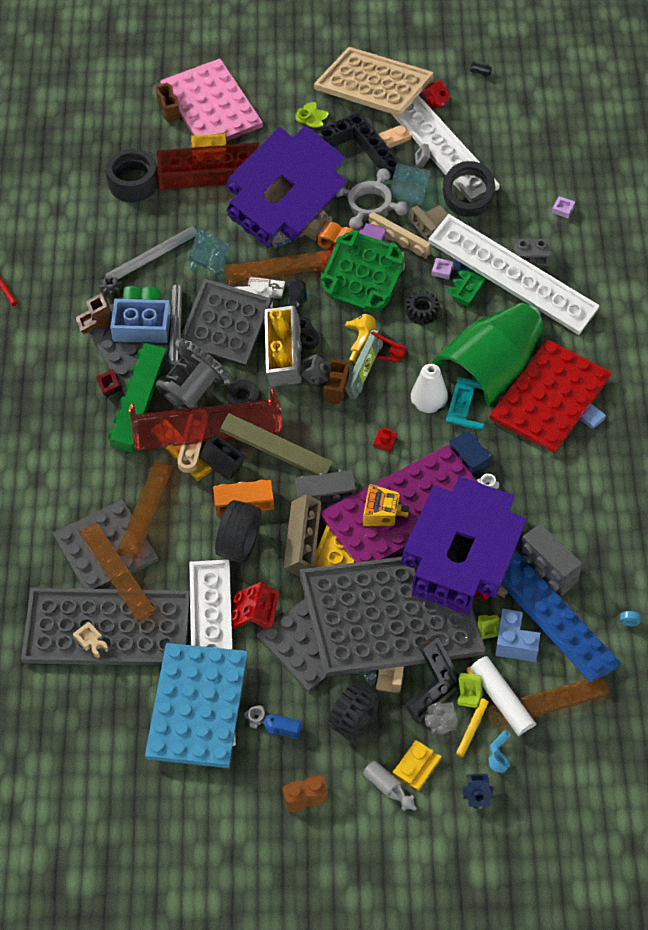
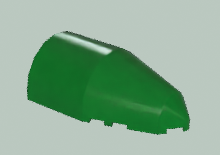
[432,303,544,408]

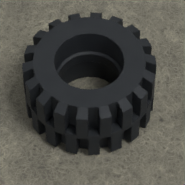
[328,682,379,740]

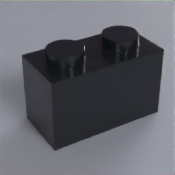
[199,434,246,481]

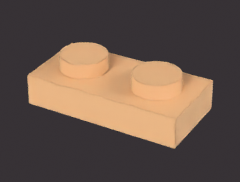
[378,124,412,148]

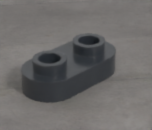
[299,317,319,349]

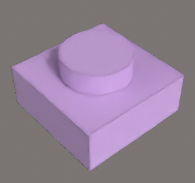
[552,196,575,218]
[431,258,454,279]

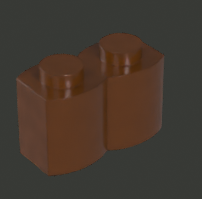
[156,83,180,123]

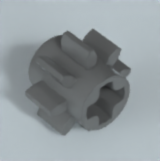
[99,276,122,298]

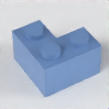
[495,609,540,662]

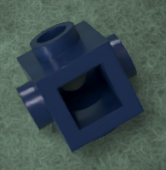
[462,774,494,809]

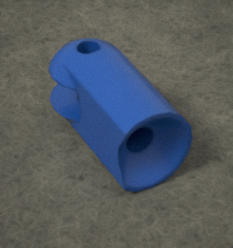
[264,714,302,739]

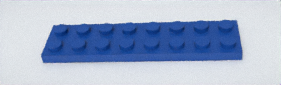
[502,550,621,682]

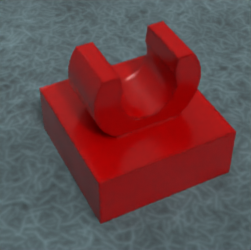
[373,427,398,452]

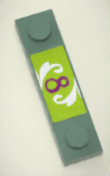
[345,330,383,400]

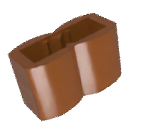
[282,775,328,812]

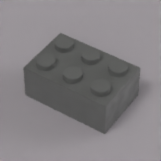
[520,524,582,596]

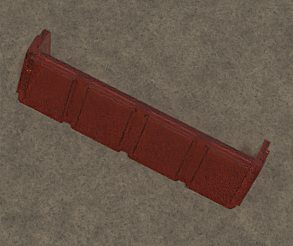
[129,388,282,450]

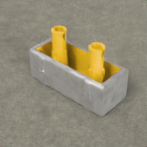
[264,306,302,387]

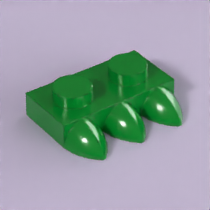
[447,270,486,307]

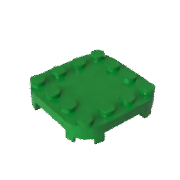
[320,230,404,312]

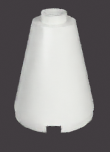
[411,364,448,413]

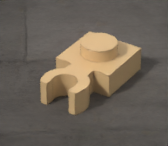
[302,212,332,241]
[73,622,108,658]

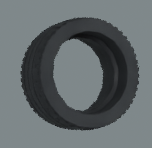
[106,148,158,202]
[443,161,495,217]
[215,500,262,563]

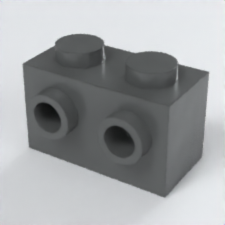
[512,238,551,267]

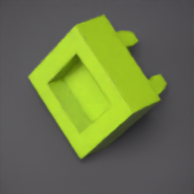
[478,615,500,639]

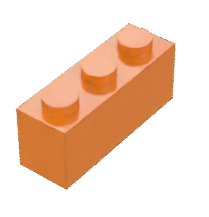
[213,480,274,516]

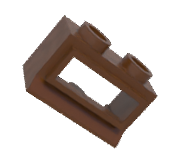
[324,359,350,404]

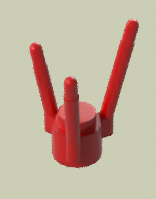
[371,331,407,363]

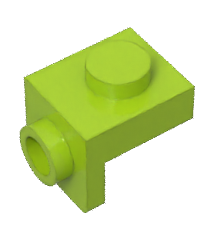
[458,673,483,707]

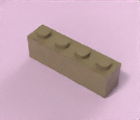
[283,494,321,577]

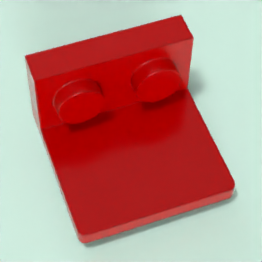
[231,582,279,629]

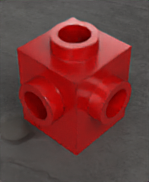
[421,80,451,108]

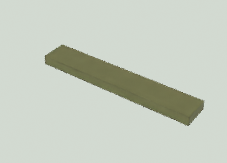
[220,413,332,475]

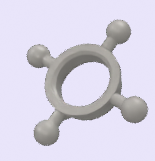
[336,168,409,230]

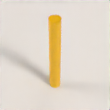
[456,699,489,758]

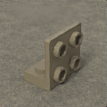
[411,206,448,241]

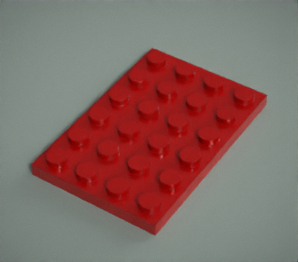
[489,340,612,454]

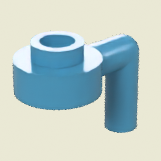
[488,730,511,773]

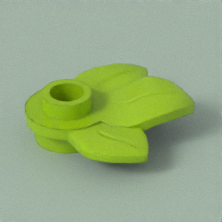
[296,102,329,128]

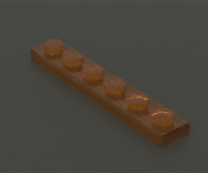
[224,250,331,284]
[118,461,173,559]

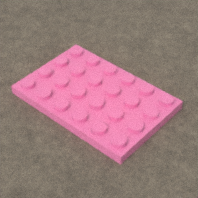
[160,59,263,141]

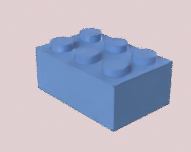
[110,299,171,343]

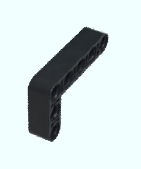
[320,113,400,180]

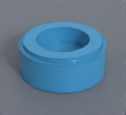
[620,611,641,626]

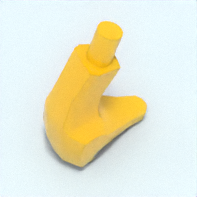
[345,314,376,364]

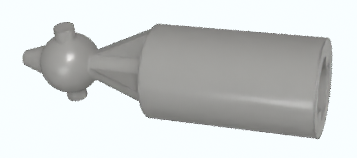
[363,760,417,811]

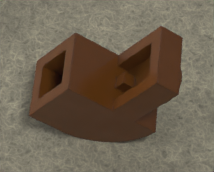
[76,293,112,334]

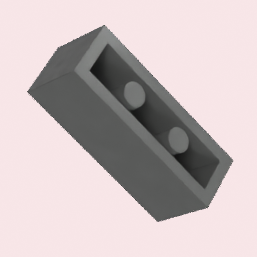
[295,470,356,505]

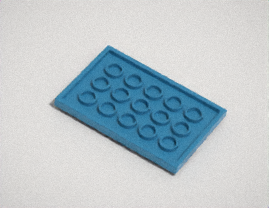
[145,643,248,768]

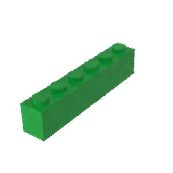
[108,343,166,453]

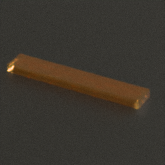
[79,522,155,622]
[485,676,610,729]

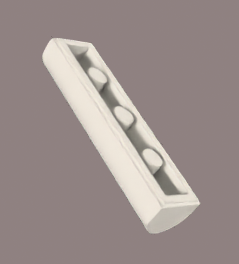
[471,656,536,736]

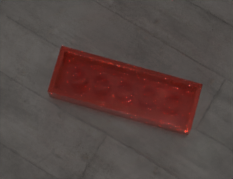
[157,142,260,190]

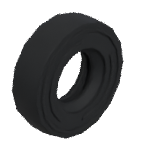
[227,379,260,411]

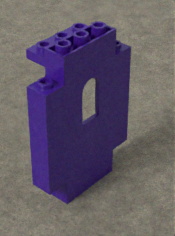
[226,125,347,248]
[400,476,527,615]

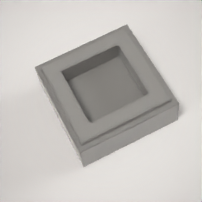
[415,143,430,168]

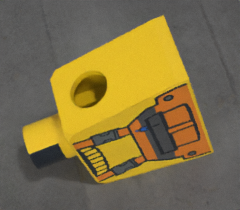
[363,484,410,526]

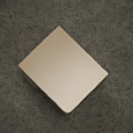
[376,667,404,694]

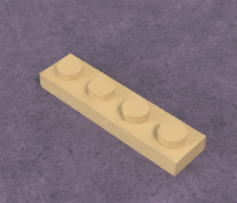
[369,212,431,259]

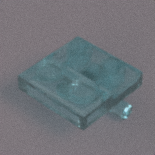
[390,164,431,206]
[188,229,231,275]

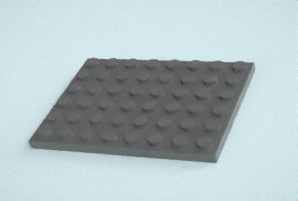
[299,551,486,677]

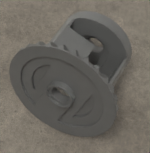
[156,338,231,413]

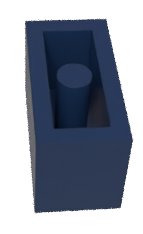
[449,430,491,476]

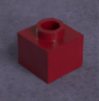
[96,369,123,397]

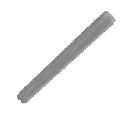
[106,226,197,279]
[169,285,182,366]

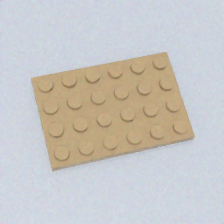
[314,47,434,116]

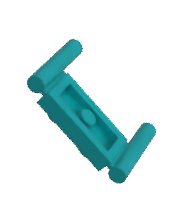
[446,377,484,431]

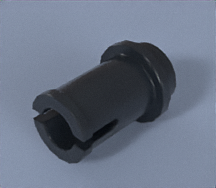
[470,61,492,77]

